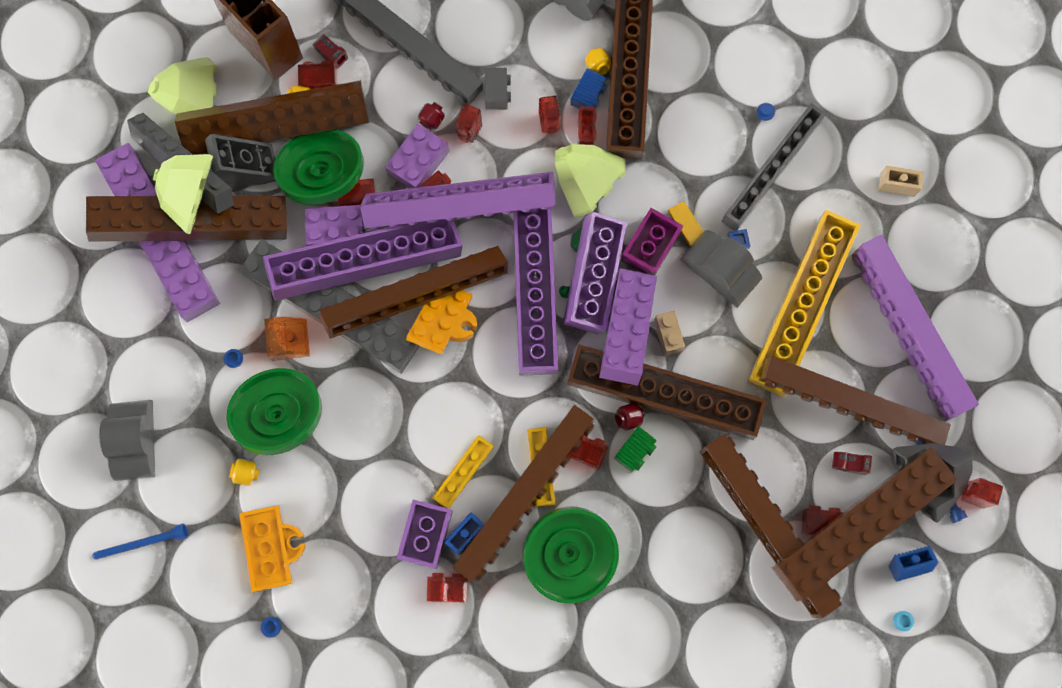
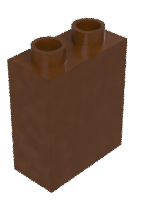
[214,0,303,81]

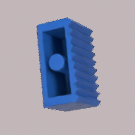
[570,68,608,114]
[444,512,485,555]
[888,545,938,582]

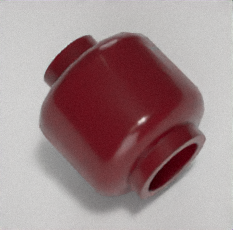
[418,102,445,131]
[615,403,645,431]

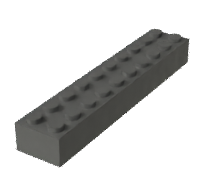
[239,239,420,374]

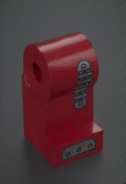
[312,34,348,70]
[832,452,872,475]

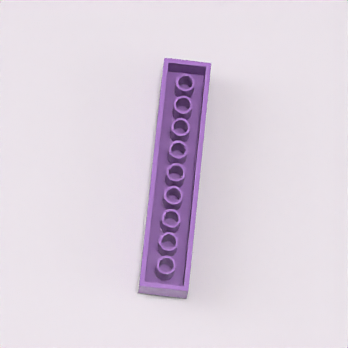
[95,142,221,322]
[360,172,556,229]
[513,208,558,375]
[263,219,463,301]
[852,234,979,421]

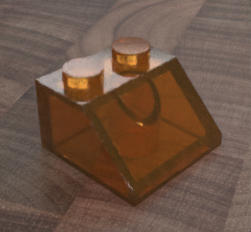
[264,317,310,361]

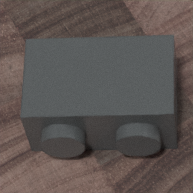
[485,68,511,109]

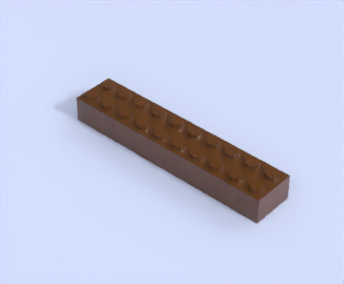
[606,0,653,160]
[174,80,369,155]
[86,196,287,242]
[567,344,767,440]
[452,404,594,582]
[700,434,842,618]
[771,447,958,601]

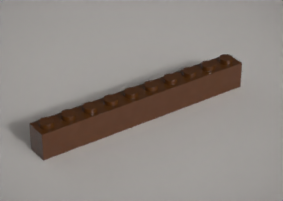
[319,246,508,339]
[759,356,951,445]

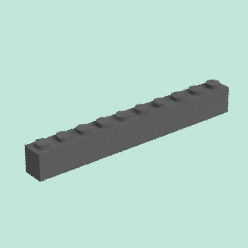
[334,0,483,105]

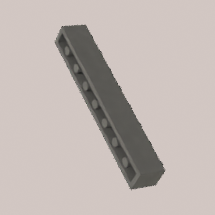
[721,103,827,231]
[127,113,234,214]

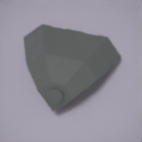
[893,443,973,523]

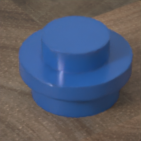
[757,103,775,121]
[224,349,243,368]
[261,617,281,638]

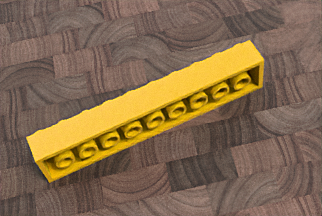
[747,210,861,398]

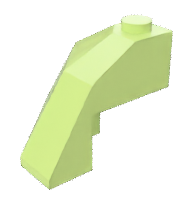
[148,57,217,114]
[555,144,625,218]
[153,155,213,234]

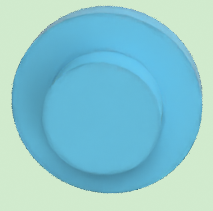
[893,611,914,631]

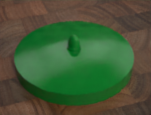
[273,129,364,205]
[226,368,322,455]
[522,506,619,604]

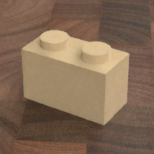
[878,166,924,197]
[654,310,685,356]

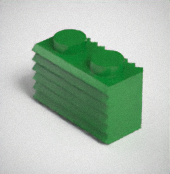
[613,426,657,473]

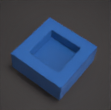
[727,229,751,249]

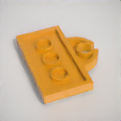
[406,290,477,355]
[239,505,306,593]

